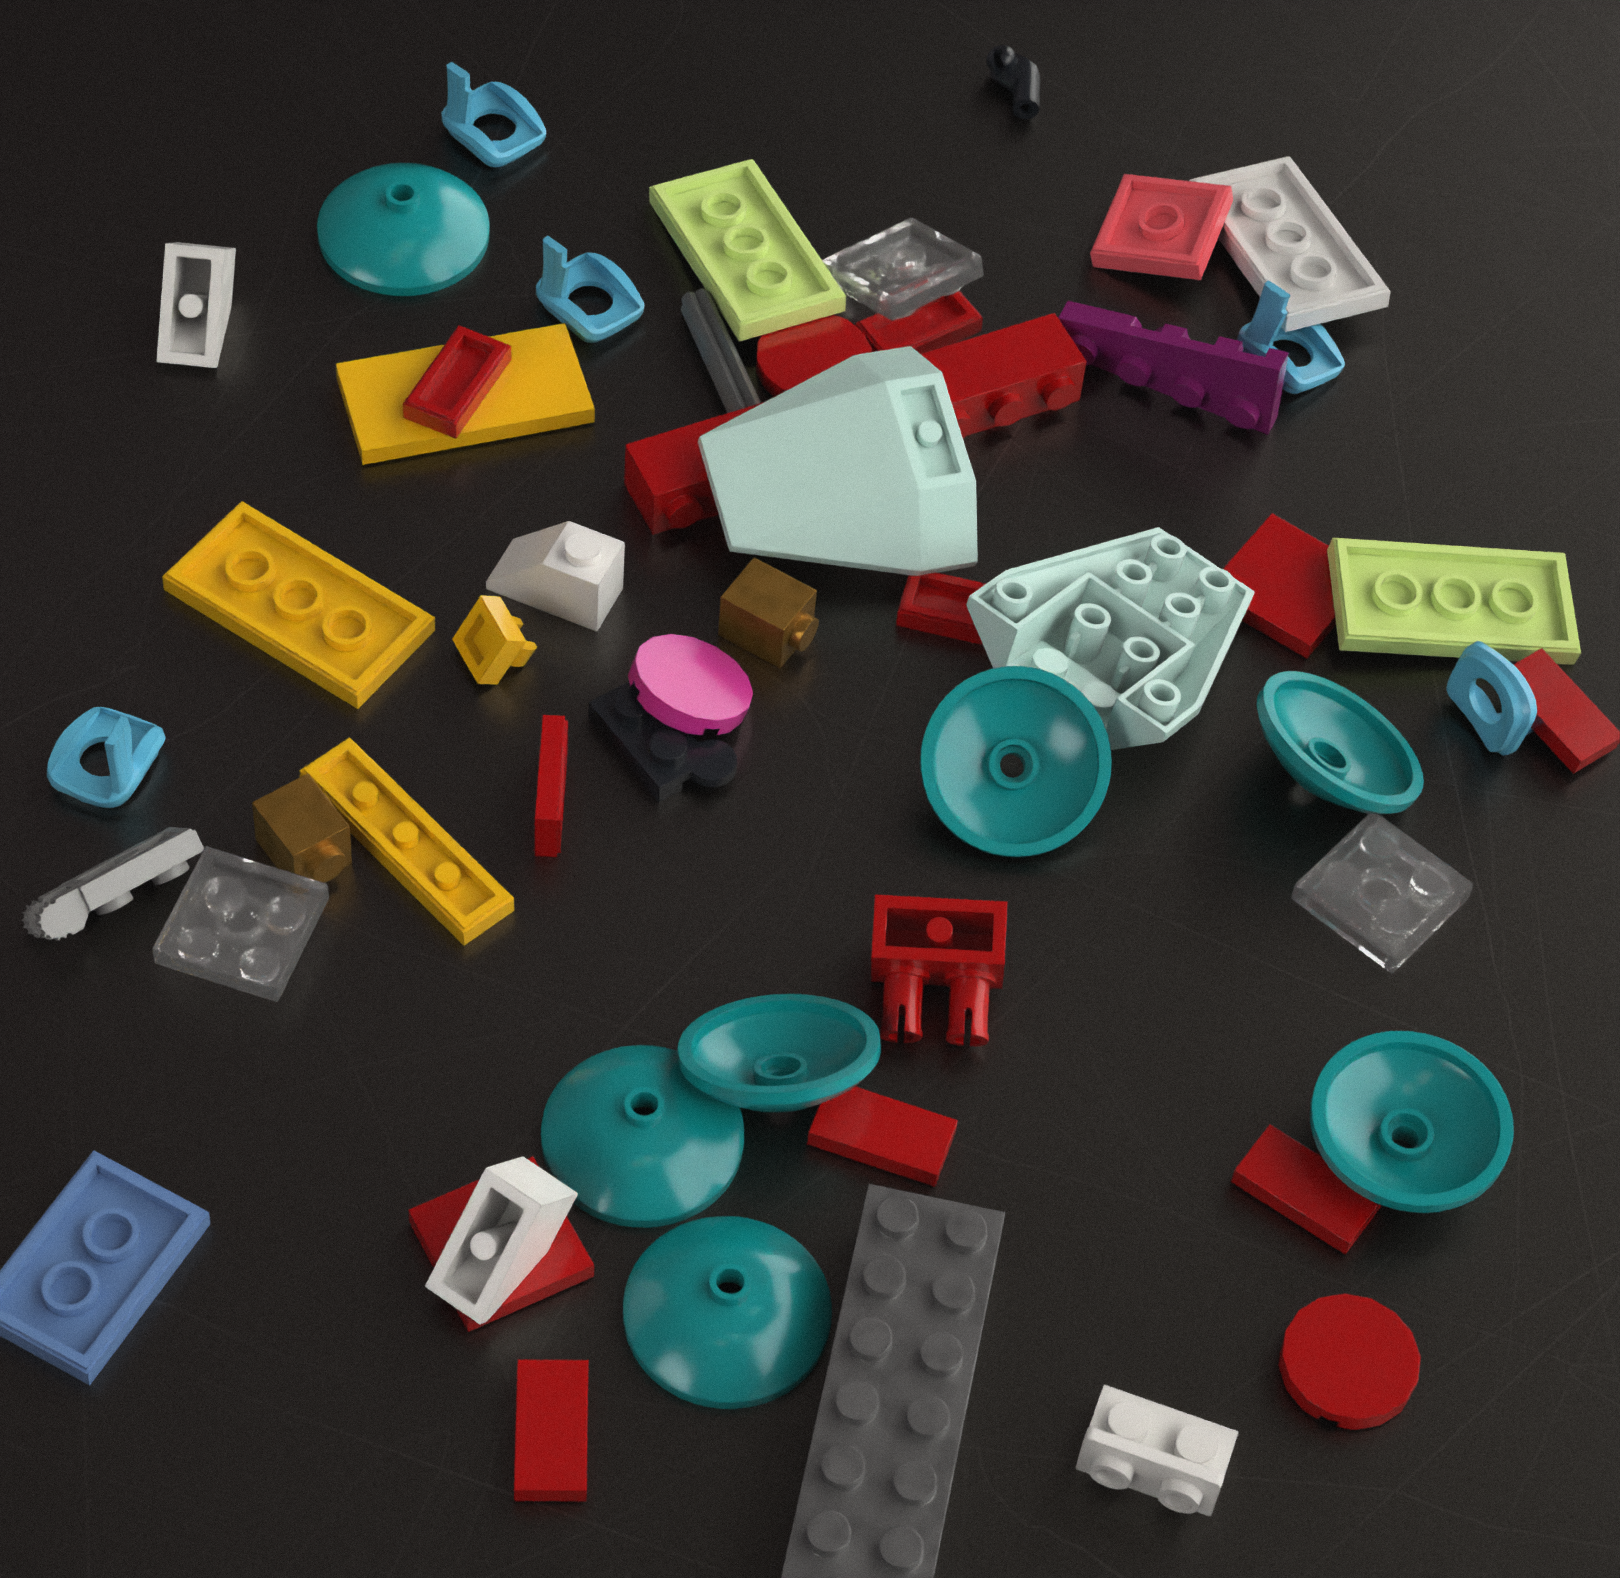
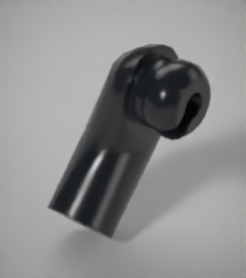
[986,45,1041,119]

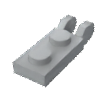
[21,827,205,940]

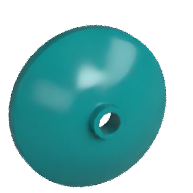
[317,163,490,296]
[920,666,1112,858]
[1257,671,1424,814]
[678,994,881,1112]
[1310,1031,1514,1213]
[541,1045,744,1228]
[623,1216,832,1409]

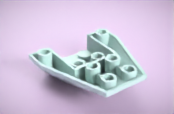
[698,346,978,576]
[966,527,1255,750]

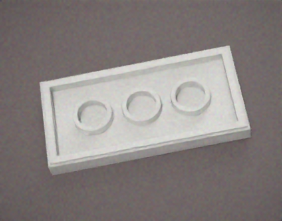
[1189,156,1391,332]

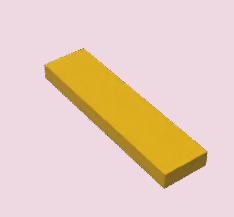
[299,737,514,946]

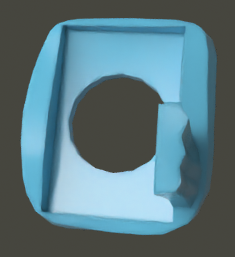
[441,62,546,168]
[536,236,644,343]
[1237,281,1345,394]
[1447,641,1537,756]
[47,707,166,808]

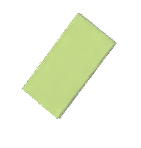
[649,159,846,342]
[1327,538,1581,665]

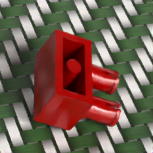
[871,895,1008,1047]

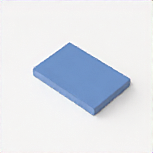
[0,1150,211,1386]

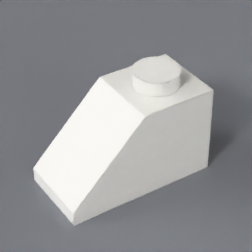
[157,242,236,368]
[486,521,625,632]
[425,1156,578,1324]

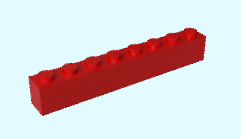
[624,313,1087,535]

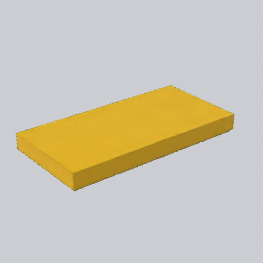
[336,323,595,465]
[162,501,435,709]

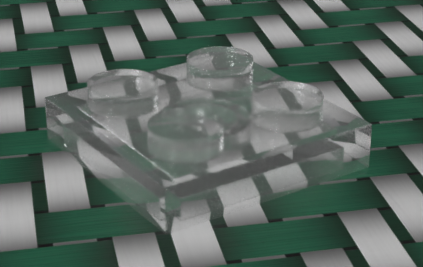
[822,217,984,321]
[1291,814,1474,974]
[152,846,329,1002]

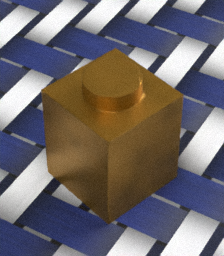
[718,557,819,668]
[252,773,352,893]

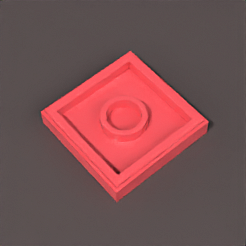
[1090,174,1233,280]

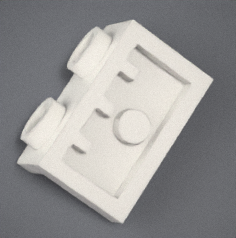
[1075,1385,1239,1517]

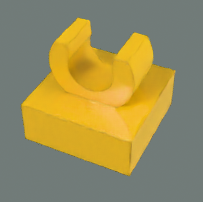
[452,595,537,685]

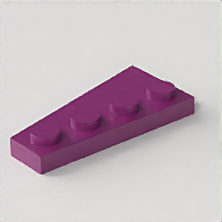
[1058,301,1289,435]

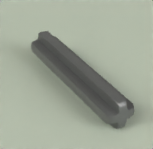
[681,288,761,413]

